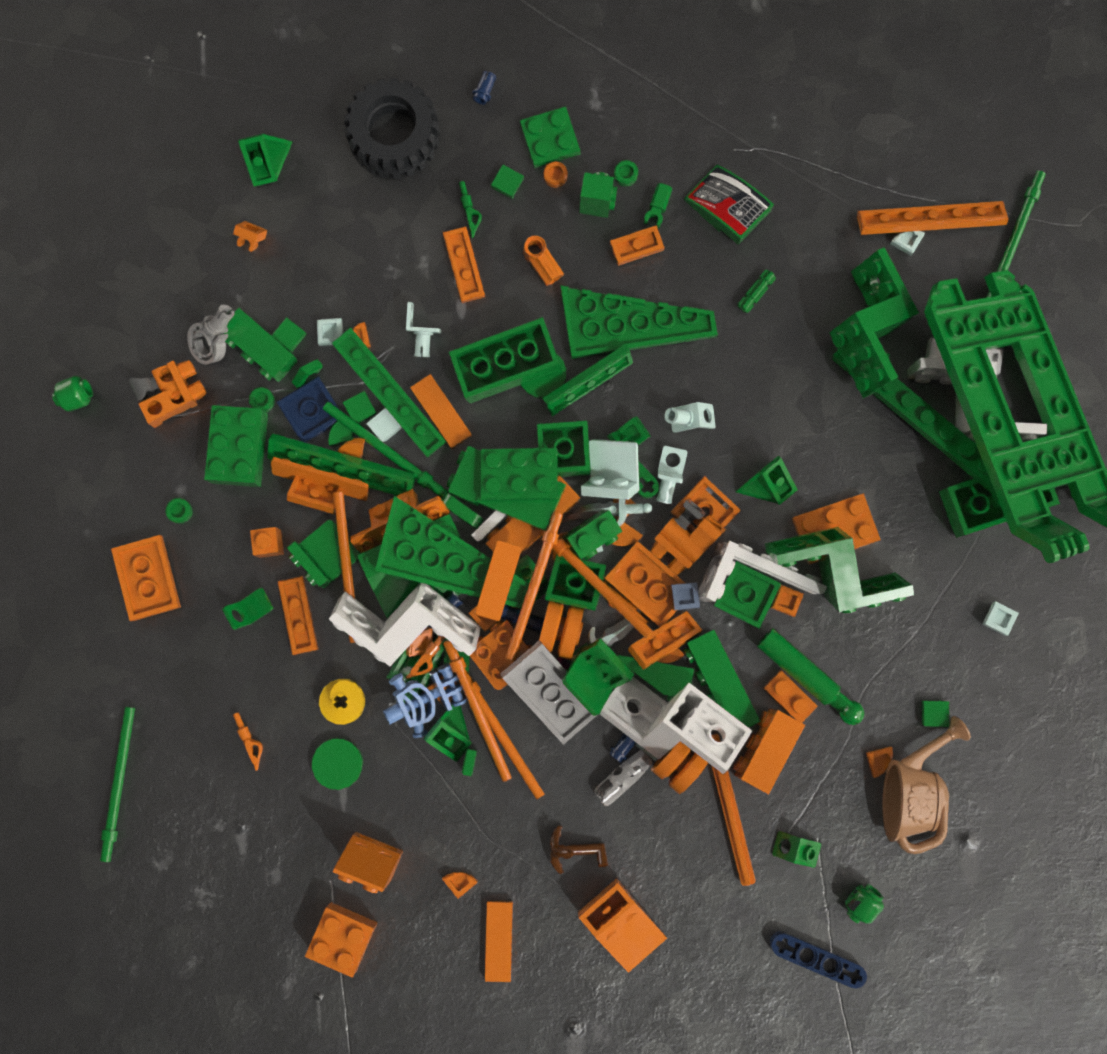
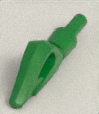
[459,181,482,239]

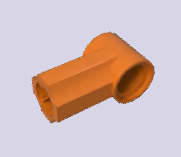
[523,236,564,286]

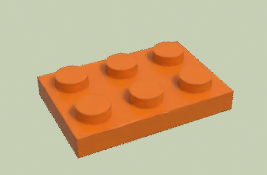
[792,493,881,565]
[111,535,181,621]
[604,541,686,628]

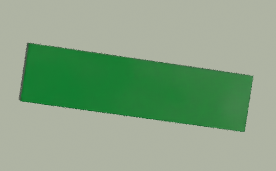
[542,344,633,416]

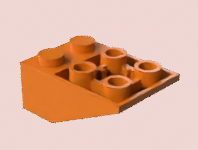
[333,832,403,893]
[578,878,667,973]

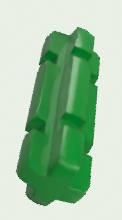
[738,270,776,313]

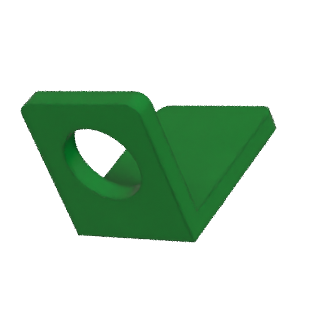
[514,555,549,602]
[222,588,273,630]
[772,831,821,868]

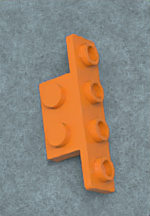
[271,457,369,514]
[350,489,450,554]

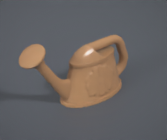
[882,716,971,854]

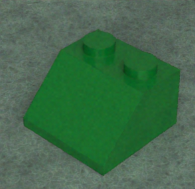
[545,555,606,611]

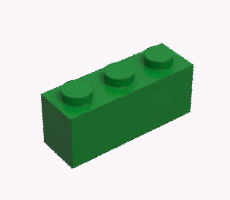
[224,308,298,383]

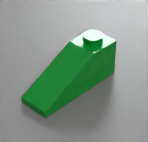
[618,655,694,701]

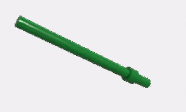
[986,171,1046,298]
[323,401,448,498]
[100,707,135,862]

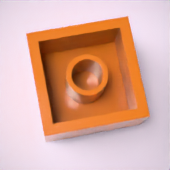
[305,902,378,978]

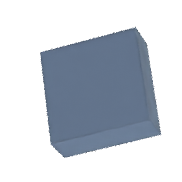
[671,582,700,611]

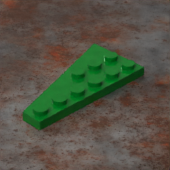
[560,285,718,359]
[375,496,530,608]

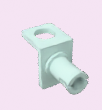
[406,302,441,357]
[665,402,715,433]
[656,446,687,504]

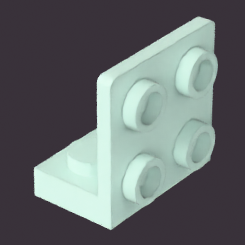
[581,439,639,500]

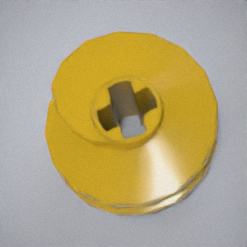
[319,679,365,725]

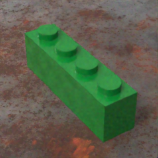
[683,630,761,728]

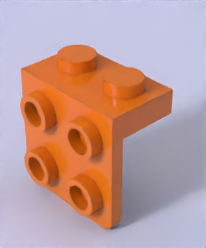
[470,620,529,690]

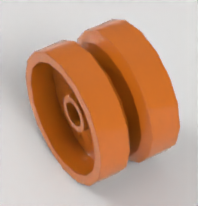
[539,601,585,660]
[651,741,708,795]

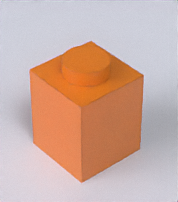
[250,527,284,558]

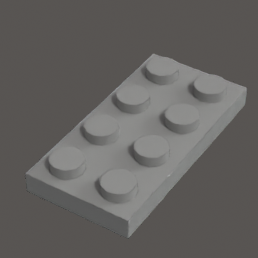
[500,640,597,745]

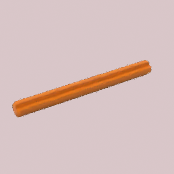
[711,734,756,886]

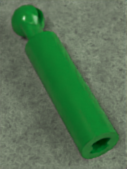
[756,628,865,725]

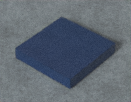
[277,376,340,443]

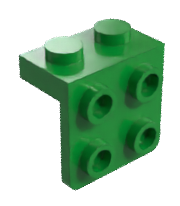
[287,520,360,588]
[562,638,634,716]

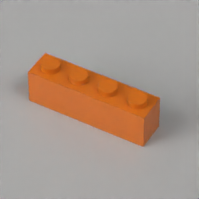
[486,476,580,555]

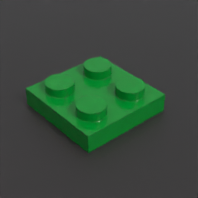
[520,107,580,168]
[713,561,781,629]

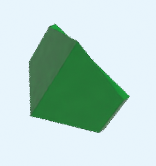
[238,134,293,187]
[736,456,798,505]
[423,705,472,762]

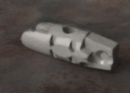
[594,750,653,807]

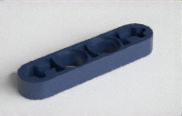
[770,932,867,989]

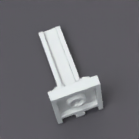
[698,541,827,602]

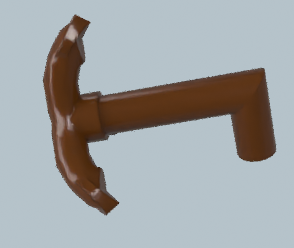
[550,825,608,874]

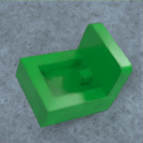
[607,416,651,446]

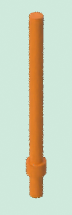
[333,492,355,643]
[505,512,563,661]
[540,529,653,639]
[443,640,512,782]
[466,671,545,799]

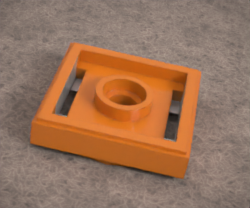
[670,476,741,533]

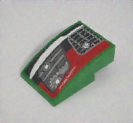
[684,165,774,245]

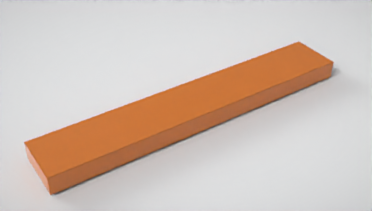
[857,201,1009,235]

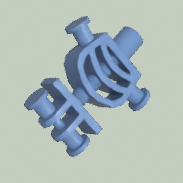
[383,663,467,738]

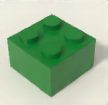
[537,421,591,477]

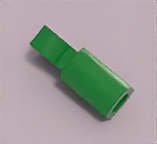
[644,183,673,229]

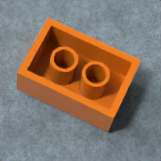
[733,708,805,795]

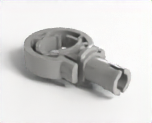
[187,305,234,365]

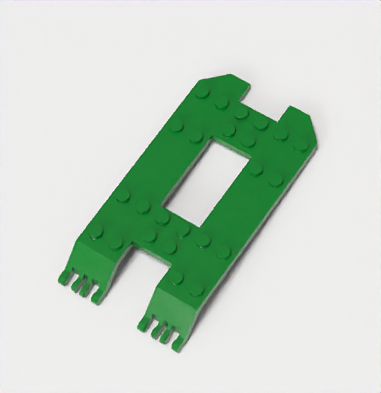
[924,270,1107,563]

